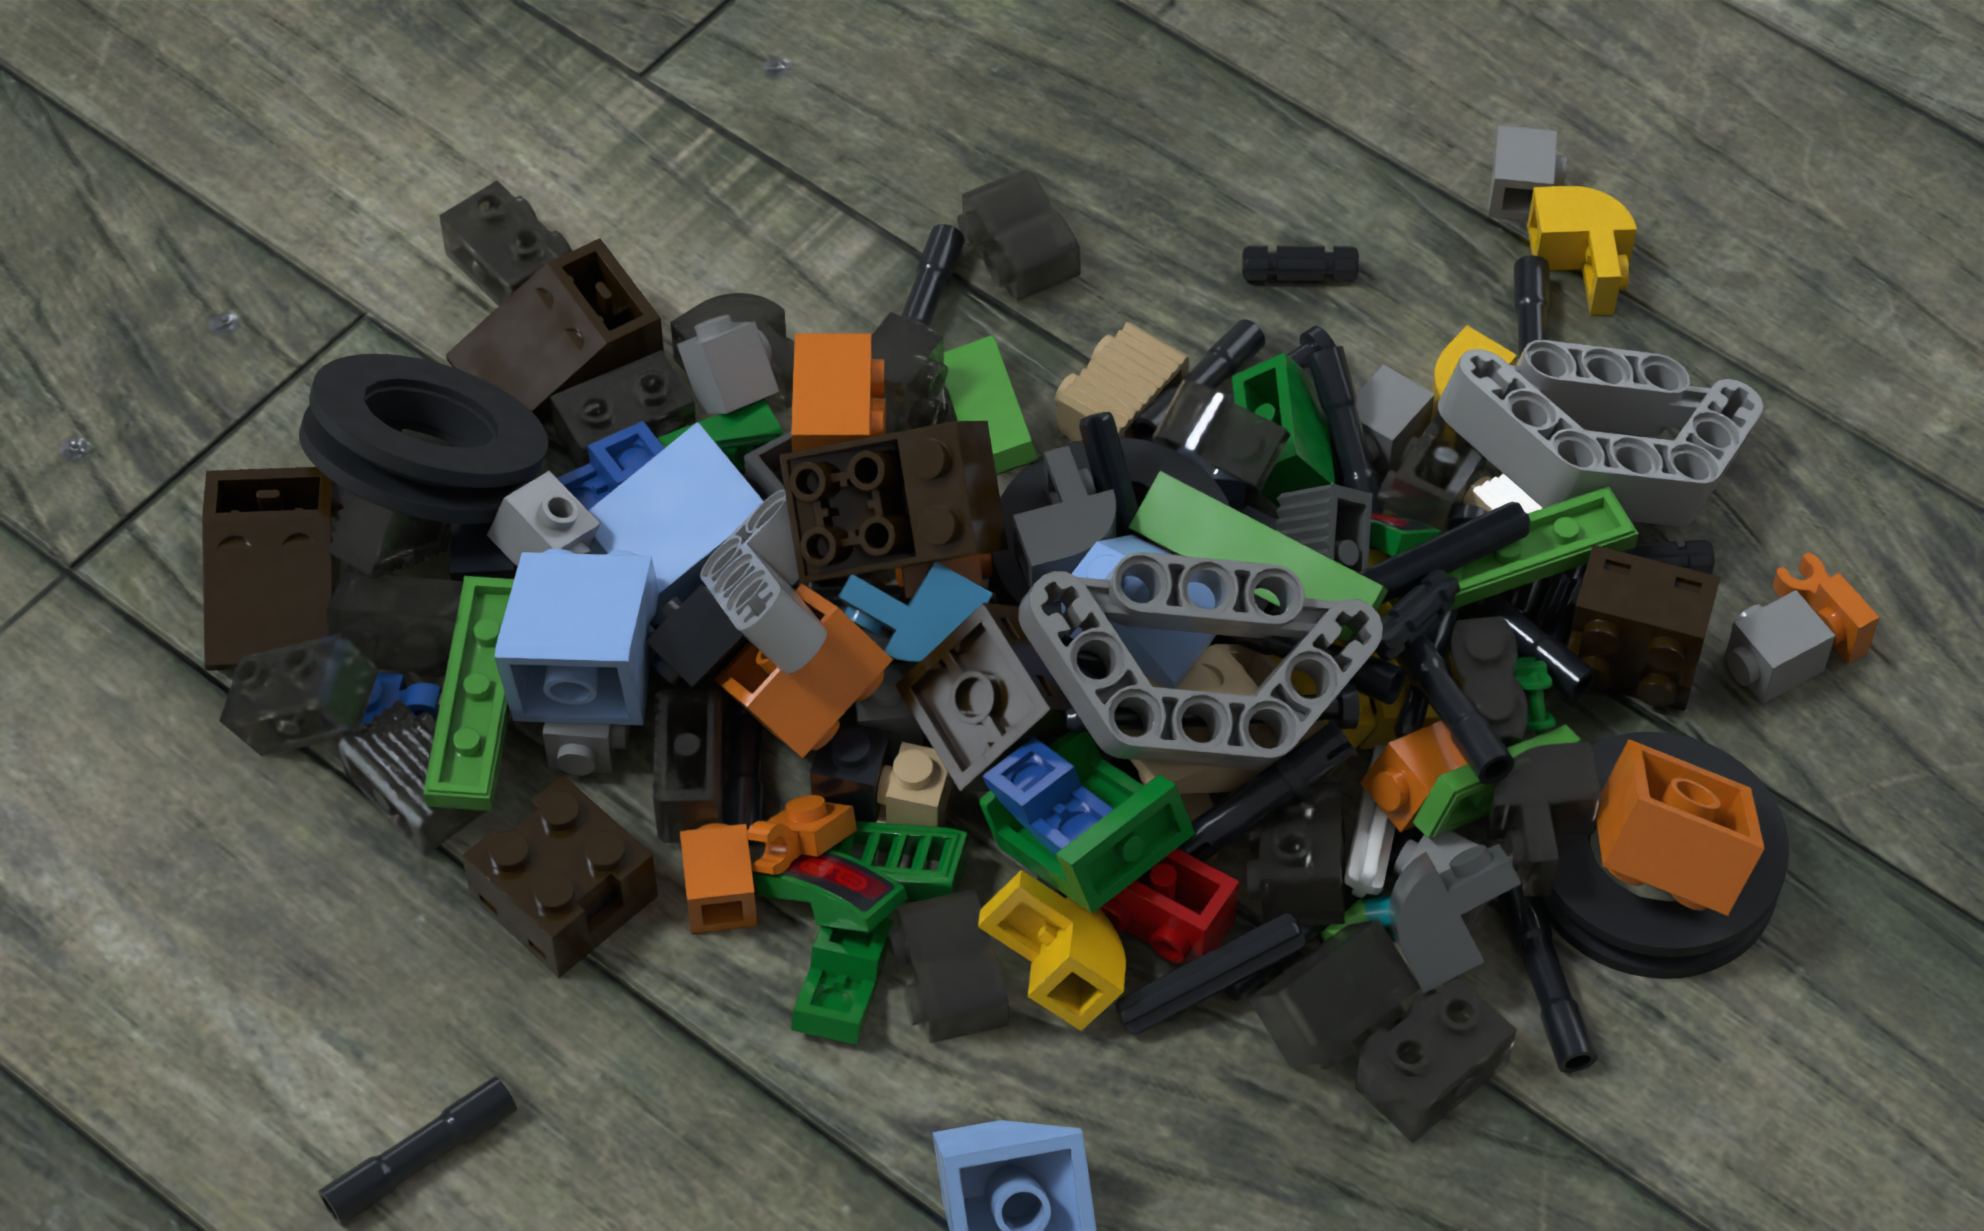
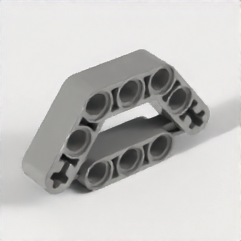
[1437,340,1764,526]
[1019,552,1383,770]

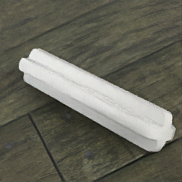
[1344,740,1396,898]

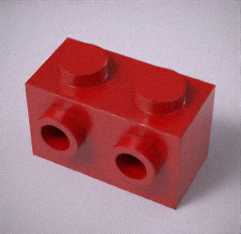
[1099,848,1239,964]

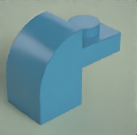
[836,561,993,663]

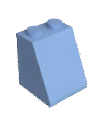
[588,422,764,613]
[494,549,659,725]

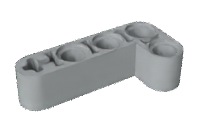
[700,489,827,674]

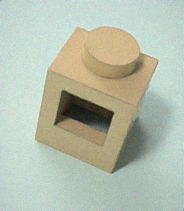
[876,742,954,827]

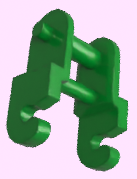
[1510,657,1556,735]

